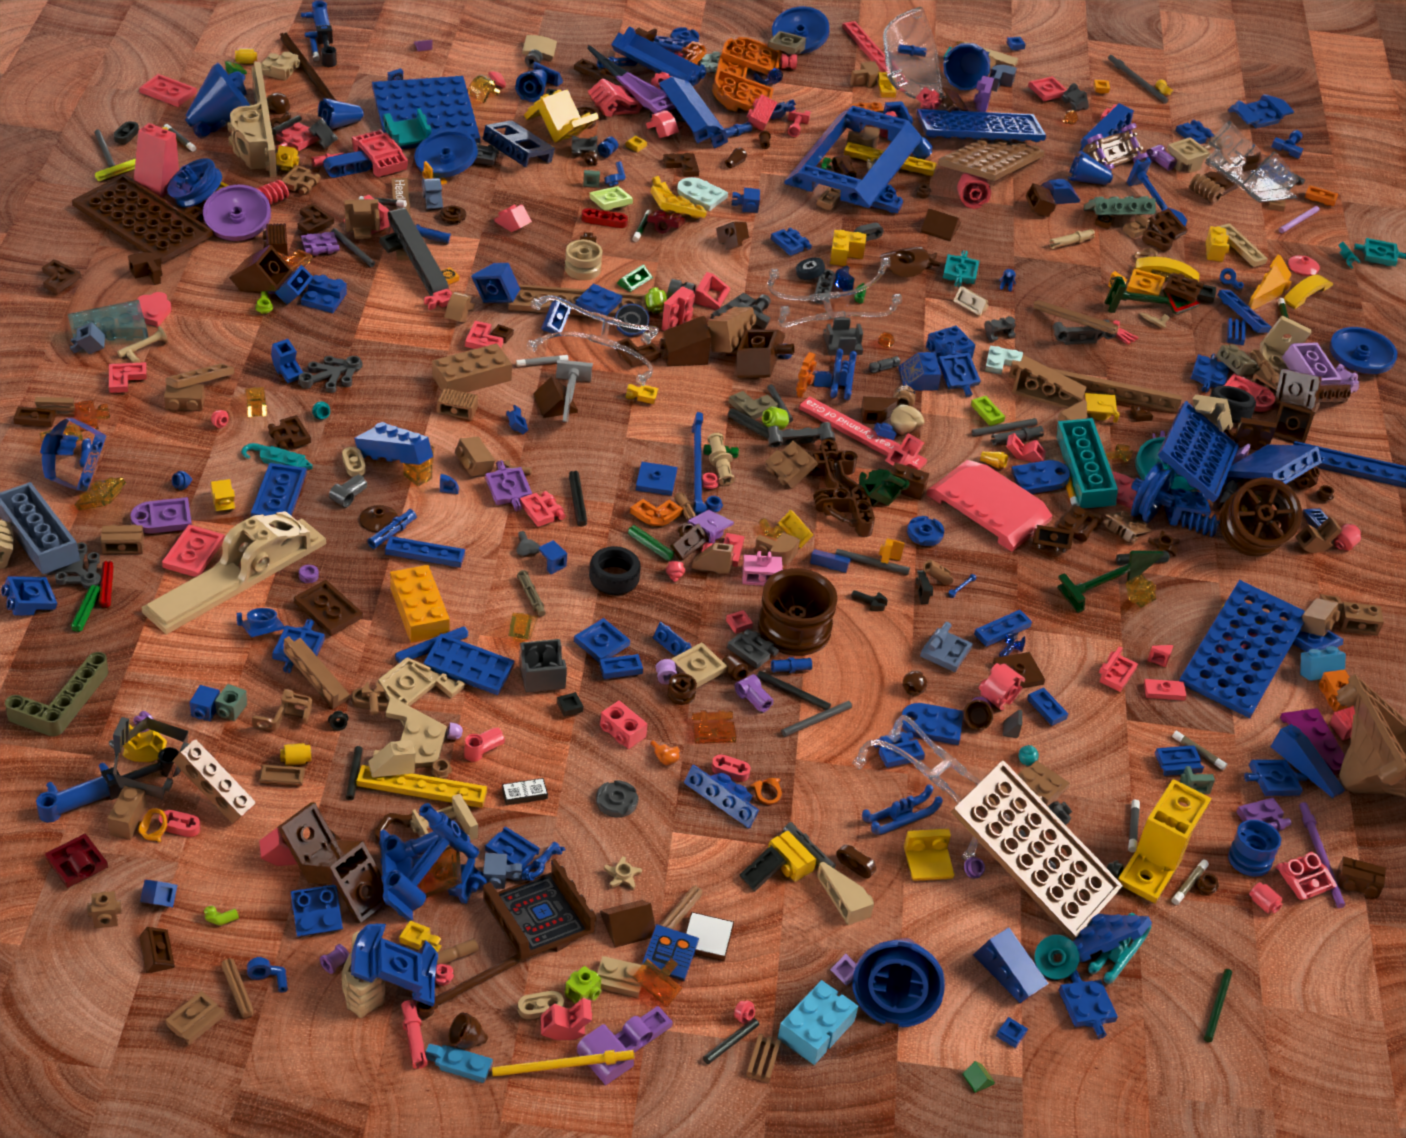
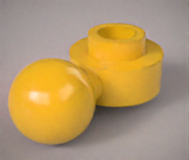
[1155,79,1173,96]

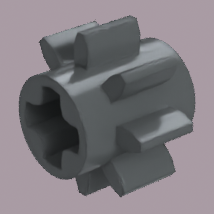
[1048,801,1072,825]

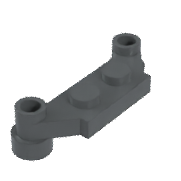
[1053,320,1117,345]
[768,422,835,448]

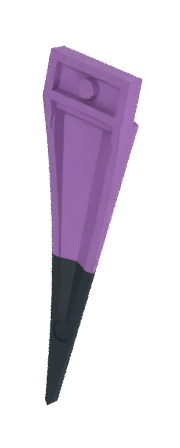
[587,45,675,114]

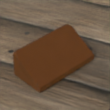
[139,927,175,973]

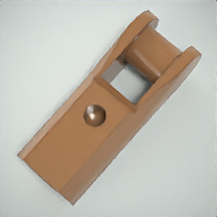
[923,560,953,585]

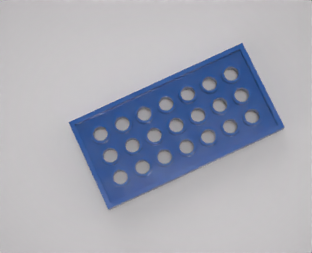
[916,109,1046,142]
[1157,401,1239,502]
[1179,580,1305,718]

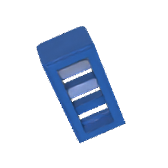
[1302,508,1328,529]

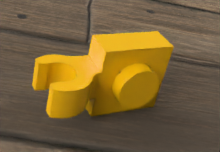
[626,384,658,404]
[399,921,442,952]

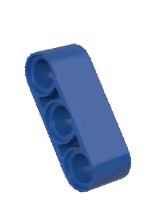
[323,151,372,178]

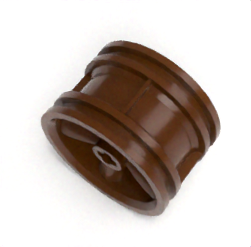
[758,568,838,656]

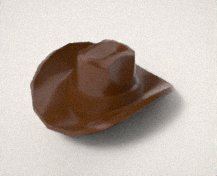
[880,247,929,277]

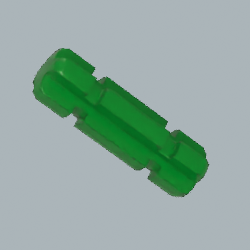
[703,444,739,458]

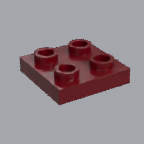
[647,209,685,234]
[45,833,108,888]

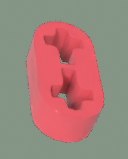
[712,754,751,782]
[159,810,201,837]

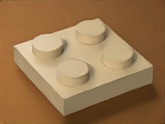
[671,642,727,688]

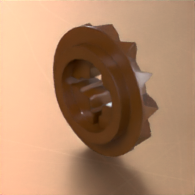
[440,205,466,224]

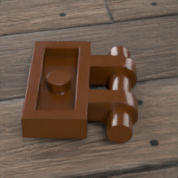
[1148,208,1188,239]
[1164,273,1204,303]
[268,415,311,450]

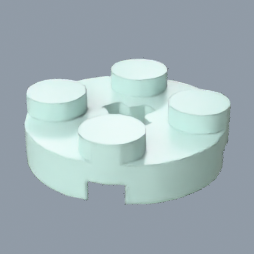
[700,51,721,73]

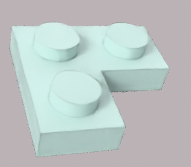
[985,346,1023,374]

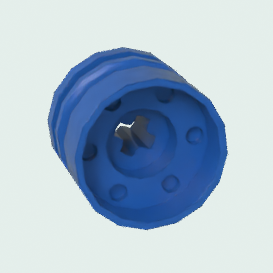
[1228,820,1281,877]

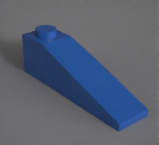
[1270,724,1345,798]

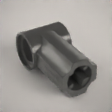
[329,474,367,507]

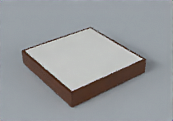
[685,912,734,962]

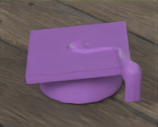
[688,510,734,543]

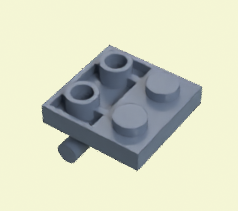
[920,622,973,672]

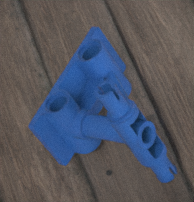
[379,803,479,922]

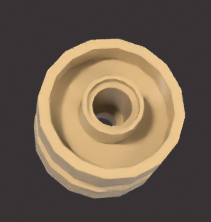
[565,240,602,280]

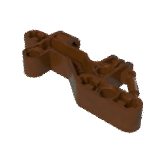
[808,439,875,537]

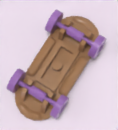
[1082,123,1148,170]

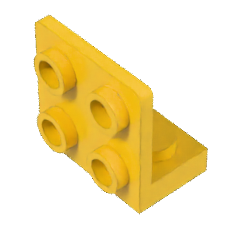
[904,829,955,881]

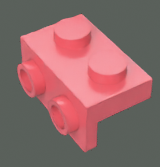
[1099,646,1138,692]

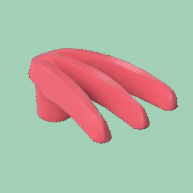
[1113,320,1139,345]

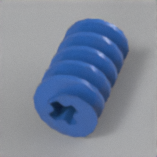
[1180,511,1220,537]

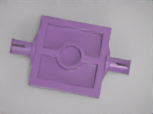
[485,460,532,511]

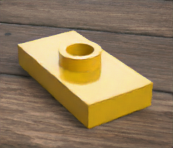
[778,510,813,548]

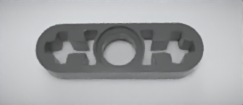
[814,269,835,304]

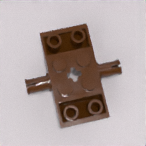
[725,329,795,378]

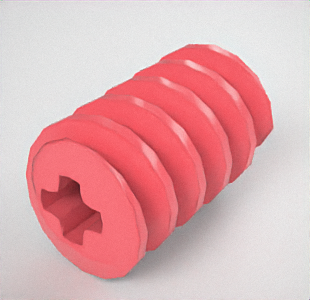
[256,180,289,205]

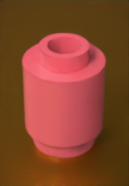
[1249,882,1283,914]

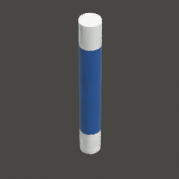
[309,38,320,61]

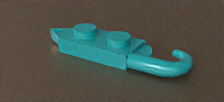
[241,443,313,470]

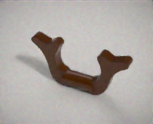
[375,813,412,841]

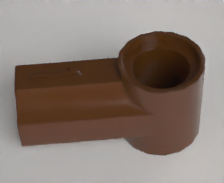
[832,155,857,178]

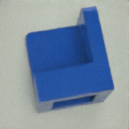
[539,540,567,574]
[140,879,178,907]

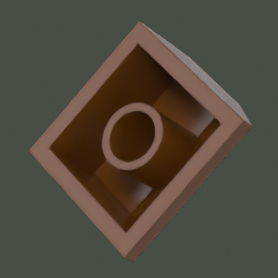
[1273,402,1315,443]

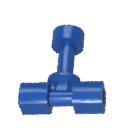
[1271,130,1303,159]

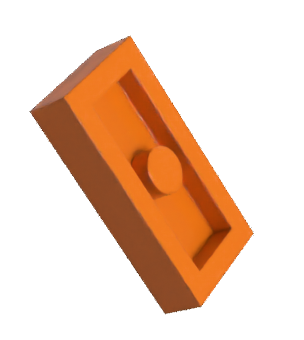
[1304,185,1338,206]

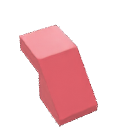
[885,433,924,466]
[1006,433,1046,462]

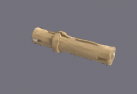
[1049,229,1095,249]

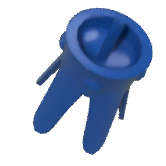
[999,269,1016,291]

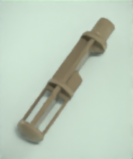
[517,570,546,617]

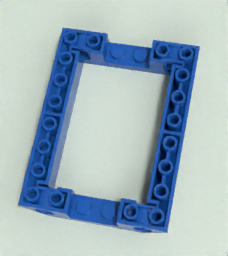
[784,106,922,208]

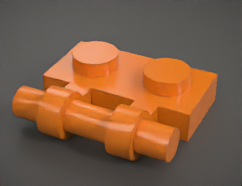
[796,352,817,397]

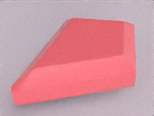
[488,71,506,88]

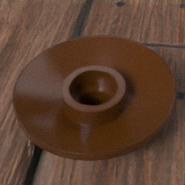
[360,505,398,533]

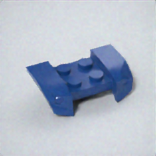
[1228,94,1294,129]
[351,924,438,1007]

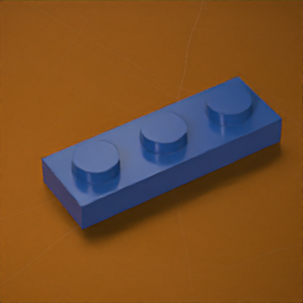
[974,610,1032,647]

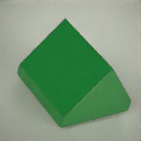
[963,1061,995,1093]

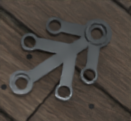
[299,356,363,393]
[45,542,101,589]

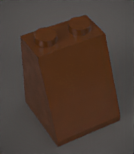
[229,245,293,291]
[659,316,711,367]

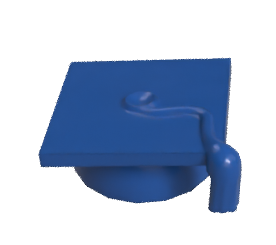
[236,608,285,637]

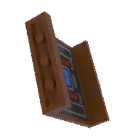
[483,859,597,960]

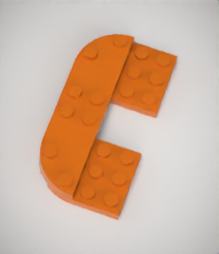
[712,37,782,112]

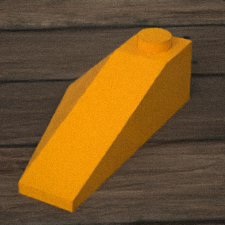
[1248,255,1292,310]

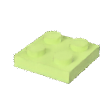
[590,186,633,211]

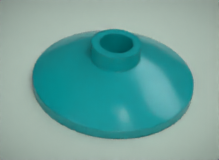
[1034,935,1079,980]

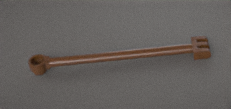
[416,942,570,1018]

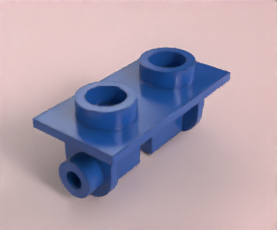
[653,622,692,656]

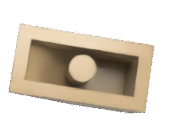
[368,740,416,777]

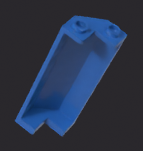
[611,26,706,87]
[659,77,728,148]

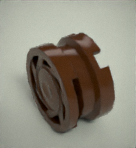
[667,673,697,705]

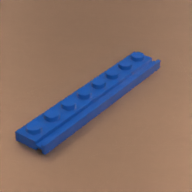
[1293,441,1406,488]

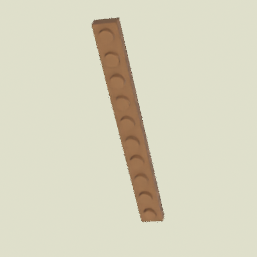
[1009,360,1182,413]

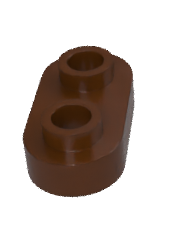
[1142,230,1173,251]
[836,844,876,878]

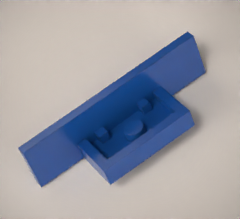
[684,765,759,828]

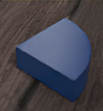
[440,474,459,494]

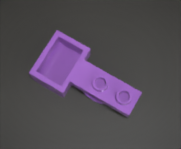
[577,1006,673,1085]

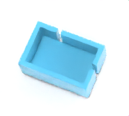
[777,980,858,1065]

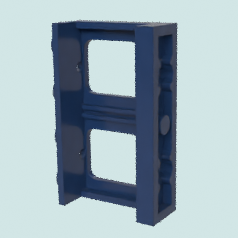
[482,120,555,167]

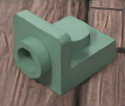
[1180,766,1215,794]

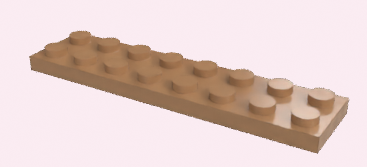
[508,284,646,318]

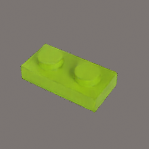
[971,396,1005,426]

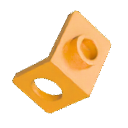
[422,161,447,185]

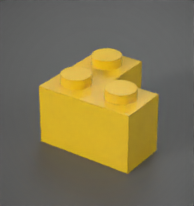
[830,230,866,267]

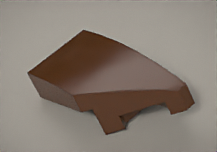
[1242,152,1261,172]

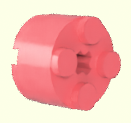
[957,173,991,209]
[979,663,1025,710]

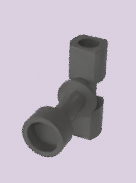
[738,294,771,329]

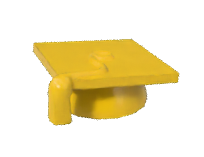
[1085,393,1120,423]

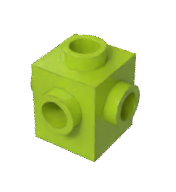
[565,966,602,1004]

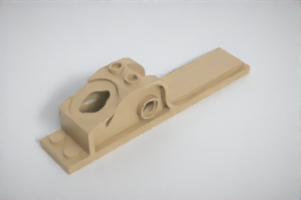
[228,62,277,177]
[142,511,326,635]

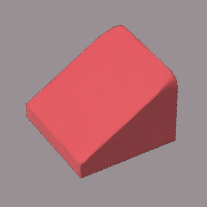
[1147,645,1173,667]

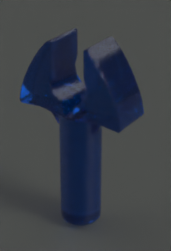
[999,633,1025,657]

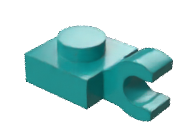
[1338,241,1360,269]

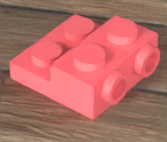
[662,286,695,331]

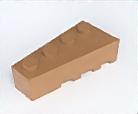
[708,307,756,353]

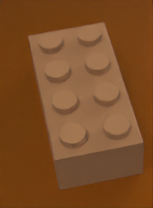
[432,343,512,393]

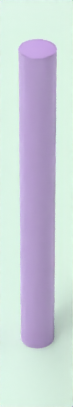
[1279,206,1319,233]

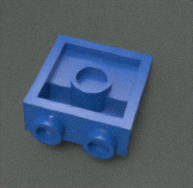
[301,275,347,313]
[1,576,58,616]

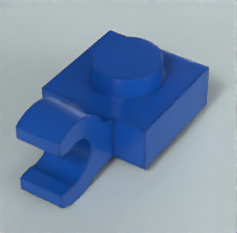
[506,405,528,435]

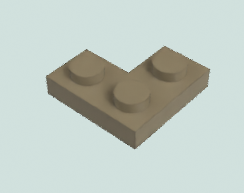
[728,391,778,420]

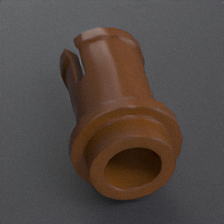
[759,130,771,149]

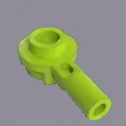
[255,291,273,314]

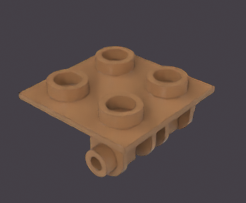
[1104,511,1151,543]

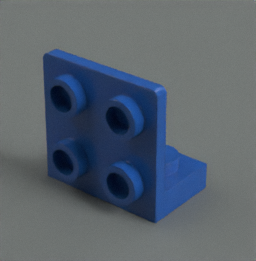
[1164,488,1211,526]

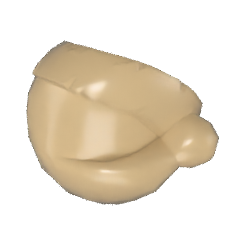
[890,405,925,435]

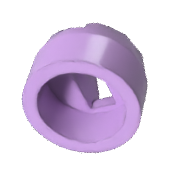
[447,723,463,740]

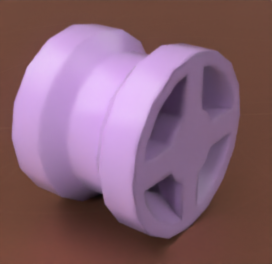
[656,659,677,684]

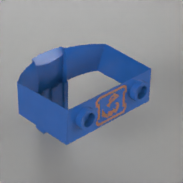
[40,418,107,491]

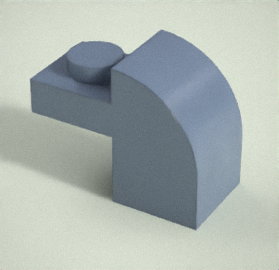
[990,65,1017,92]
[421,178,443,210]

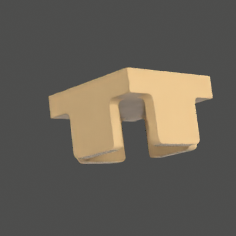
[1167,137,1210,173]
[1192,394,1233,432]

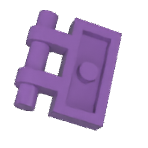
[301,232,339,256]
[1236,798,1291,831]

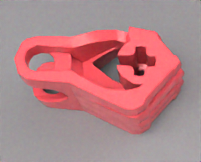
[588,79,642,117]

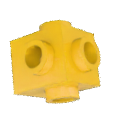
[275,145,299,172]

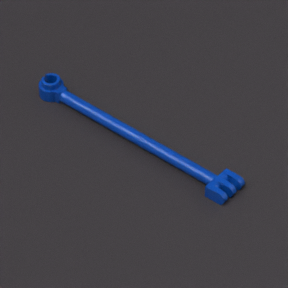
[692,412,707,516]

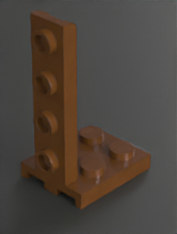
[1274,369,1351,411]

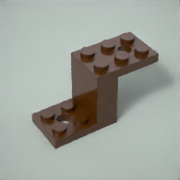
[277,802,386,923]

